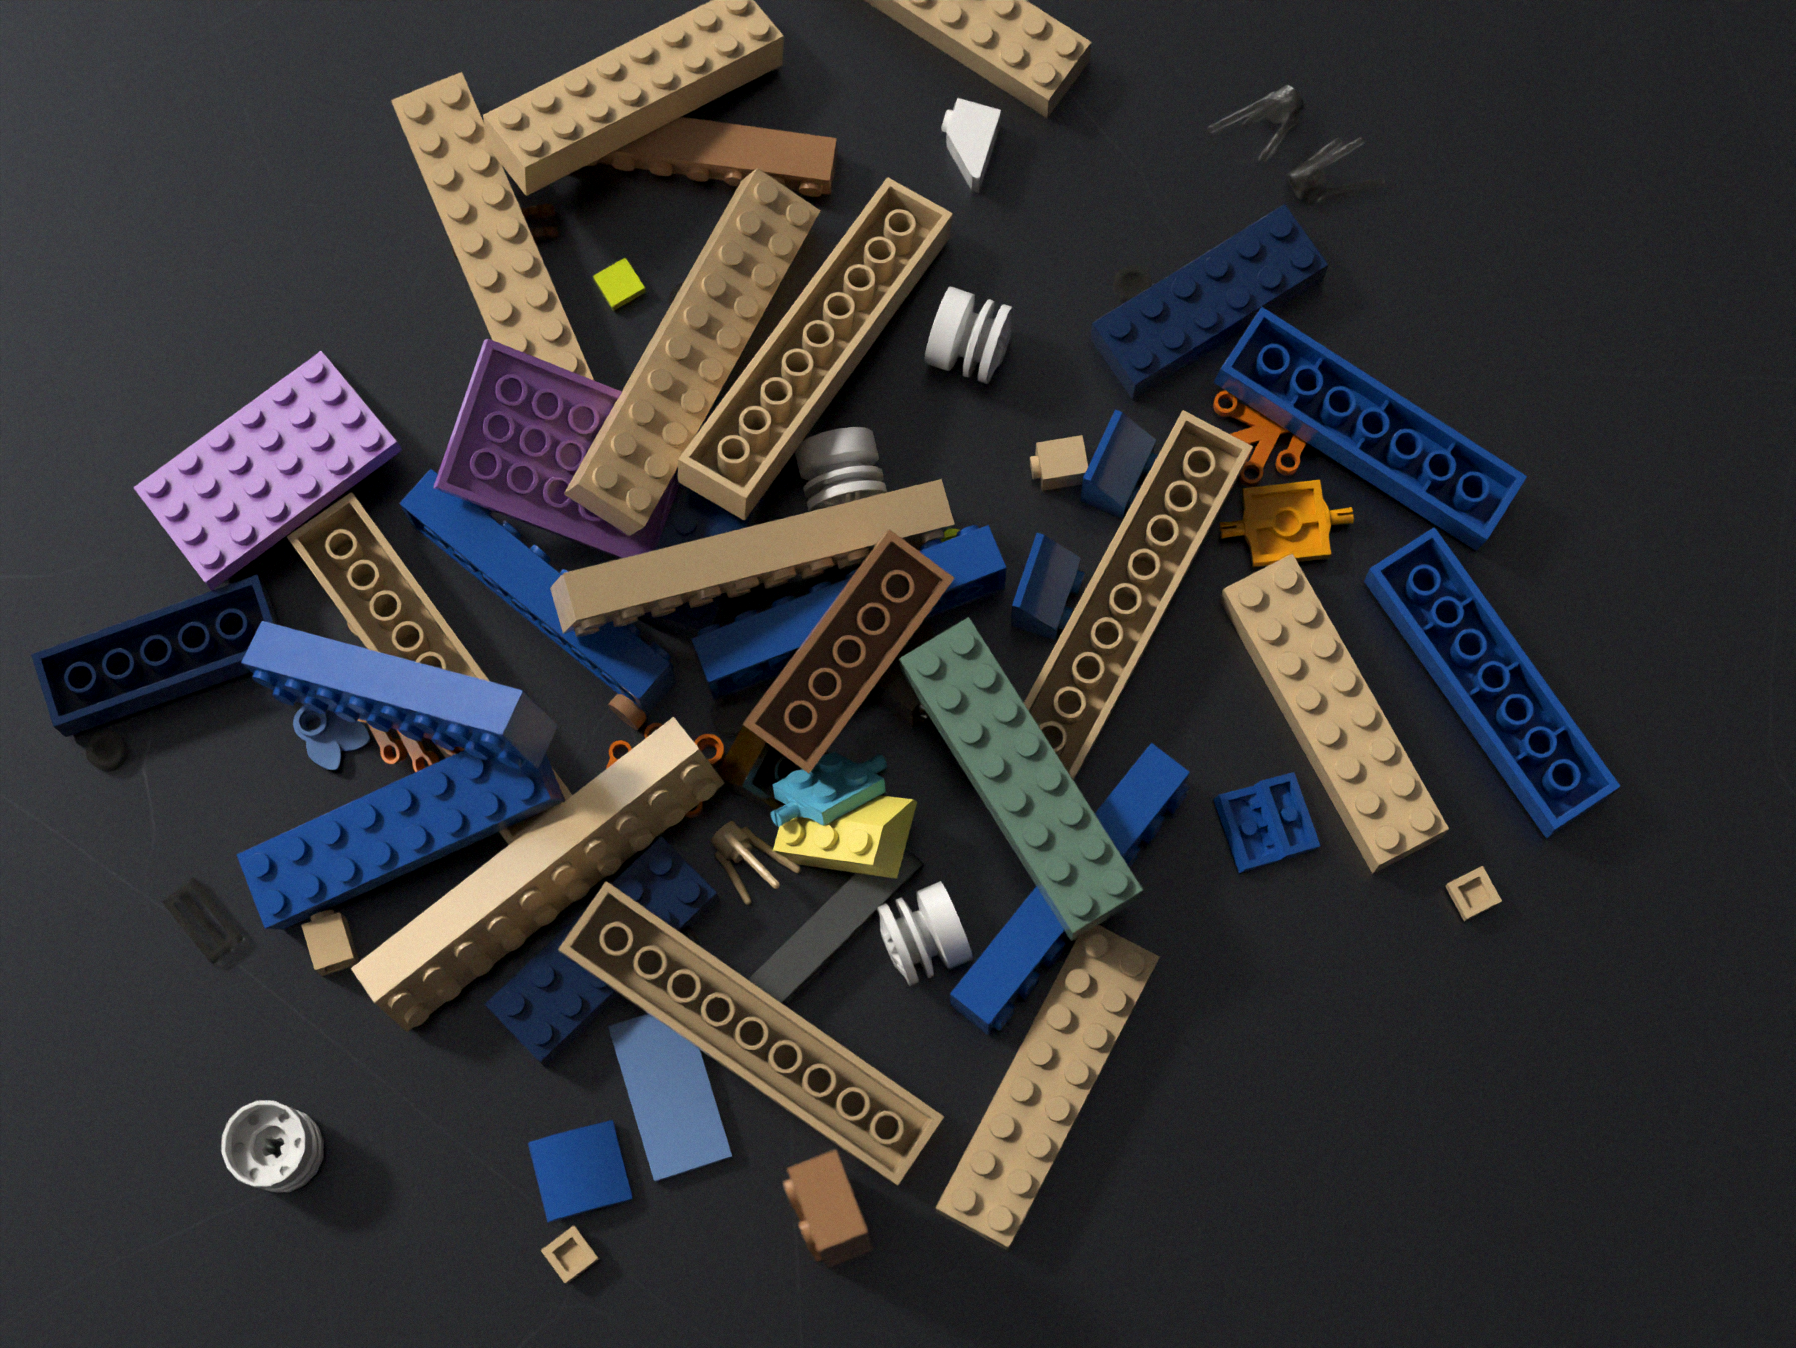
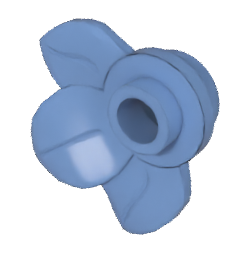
[293,706,370,770]

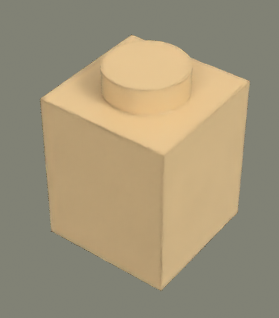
[1030,435,1088,491]
[301,910,360,976]

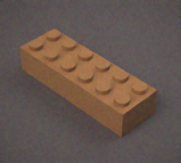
[743,529,954,773]
[783,1150,873,1268]

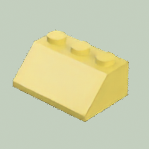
[773,795,917,879]

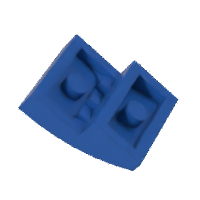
[1213,772,1321,874]
[528,1120,633,1222]

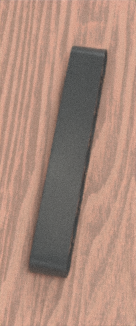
[748,846,925,1006]

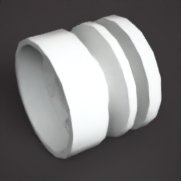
[924,287,1013,384]
[795,427,887,512]
[877,881,973,986]
[221,1101,324,1192]

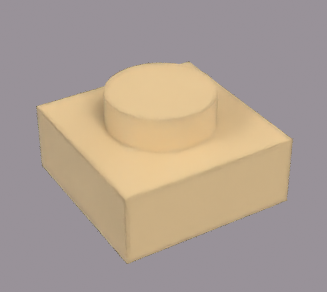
[1445,866,1502,922]
[541,1226,600,1284]

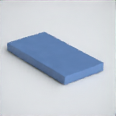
[608,1014,733,1182]

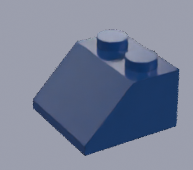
[1080,409,1158,519]
[1011,533,1085,640]

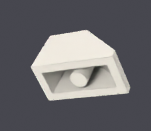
[941,98,1001,193]

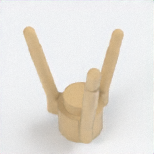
[711,821,801,905]

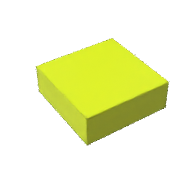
[593,257,646,311]

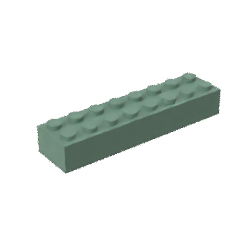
[899,617,1143,941]

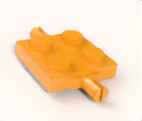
[1219,480,1354,567]

